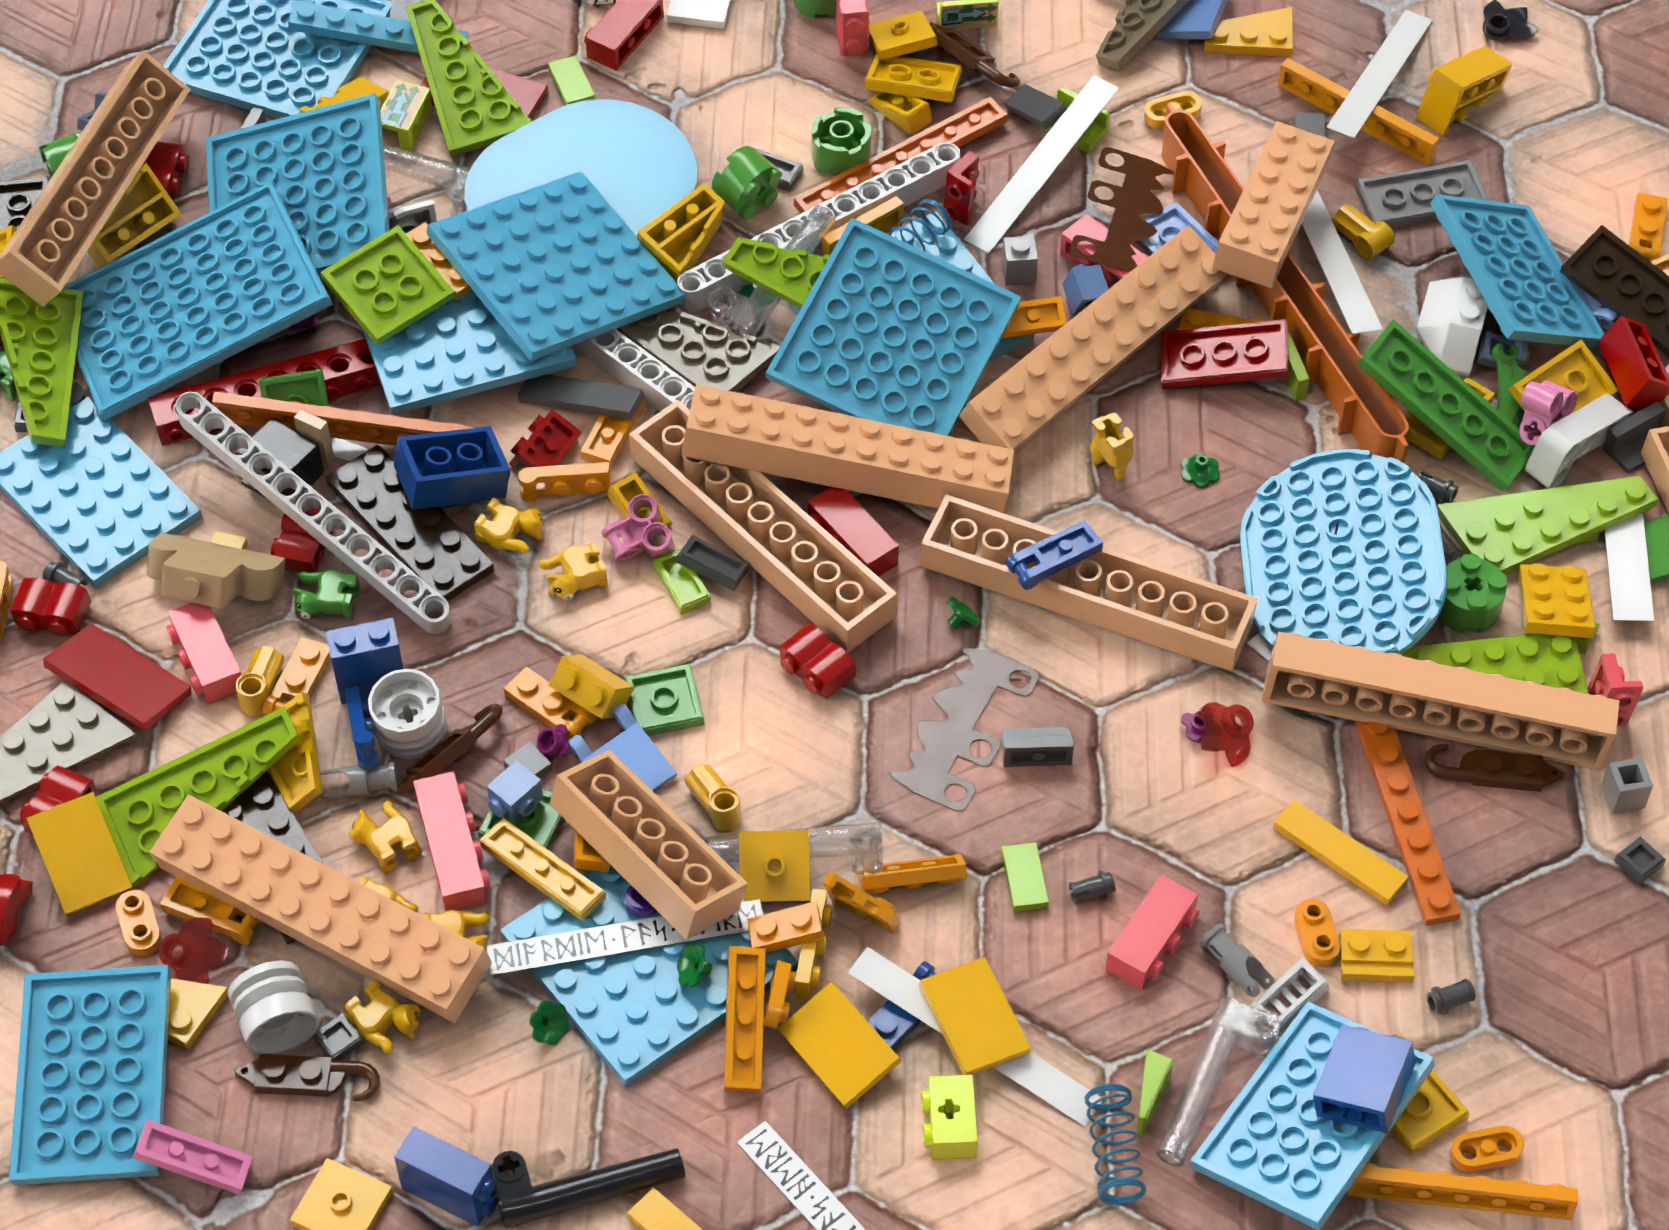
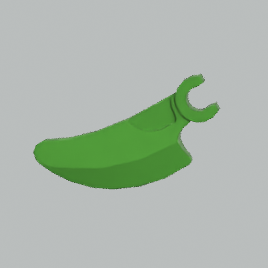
[1492,343,1532,426]

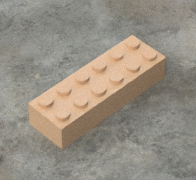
[1212,121,1335,289]
[550,749,747,940]

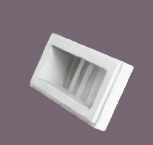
[1251,958,1330,1032]

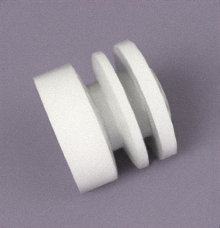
[368,669,447,759]
[227,960,320,1055]

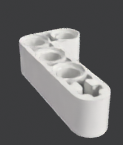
[1525,393,1634,488]

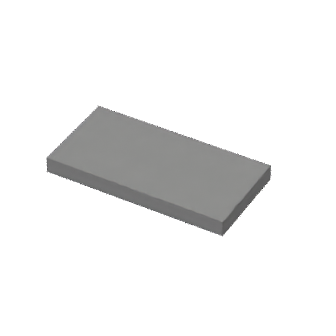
[1355,160,1490,228]

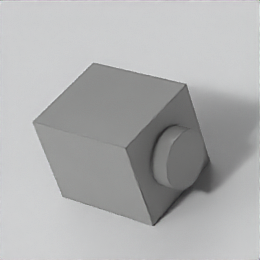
[1002,236,1038,285]
[1601,757,1653,814]

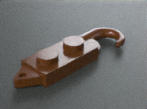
[930,22,1020,88]
[398,703,503,794]
[1425,744,1565,792]
[234,1054,380,1102]

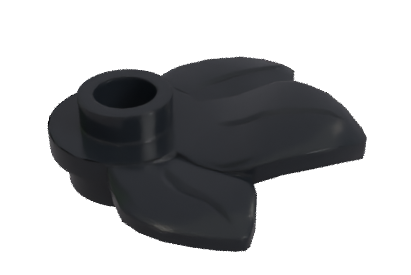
[1482,0,1538,41]

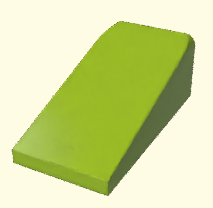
[1137,1050,1173,1136]

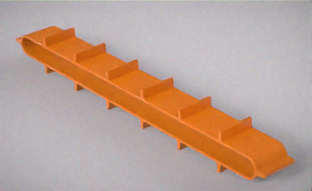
[1161,103,1409,464]

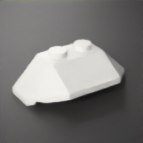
[1416,275,1488,377]

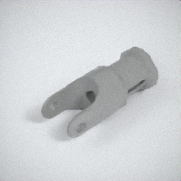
[320,761,399,799]
[1199,923,1275,997]

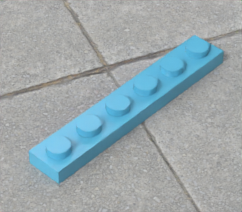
[288,0,469,54]

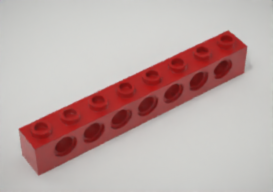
[148,338,381,446]

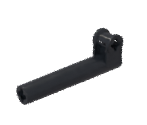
[492,1148,685,1229]

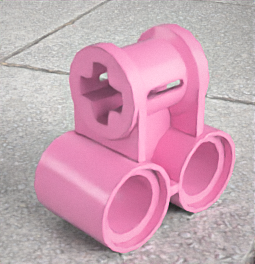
[1519,380,1578,445]
[602,494,675,562]

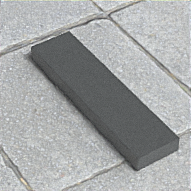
[517,374,645,420]

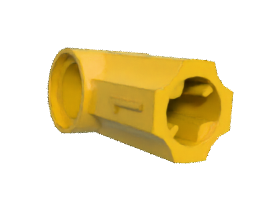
[1332,203,1395,260]
[235,645,285,716]
[685,763,742,832]

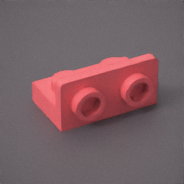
[1587,653,1643,727]

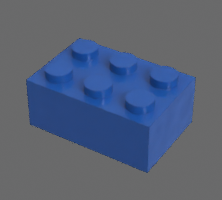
[394,426,511,510]

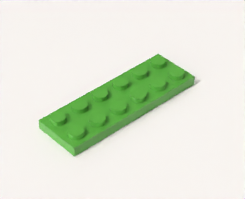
[1356,319,1535,491]

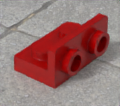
[943,150,979,226]
[509,409,582,468]

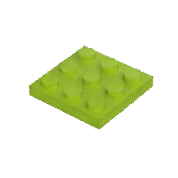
[321,225,455,346]

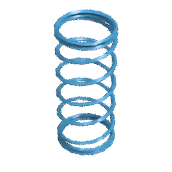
[889,199,951,251]
[1084,1084,1146,1205]

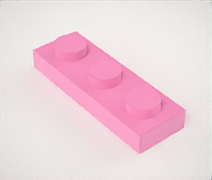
[132,1119,253,1195]

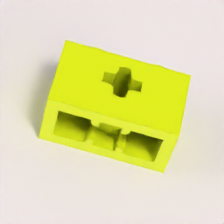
[921,1075,978,1160]

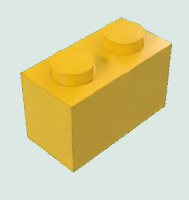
[548,654,634,719]

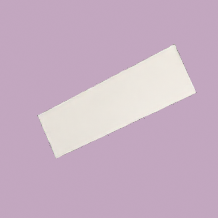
[1605,513,1654,621]

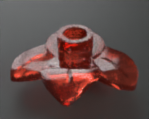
[1196,702,1254,767]
[159,917,230,984]

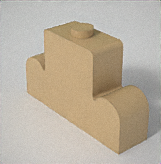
[147,532,286,608]

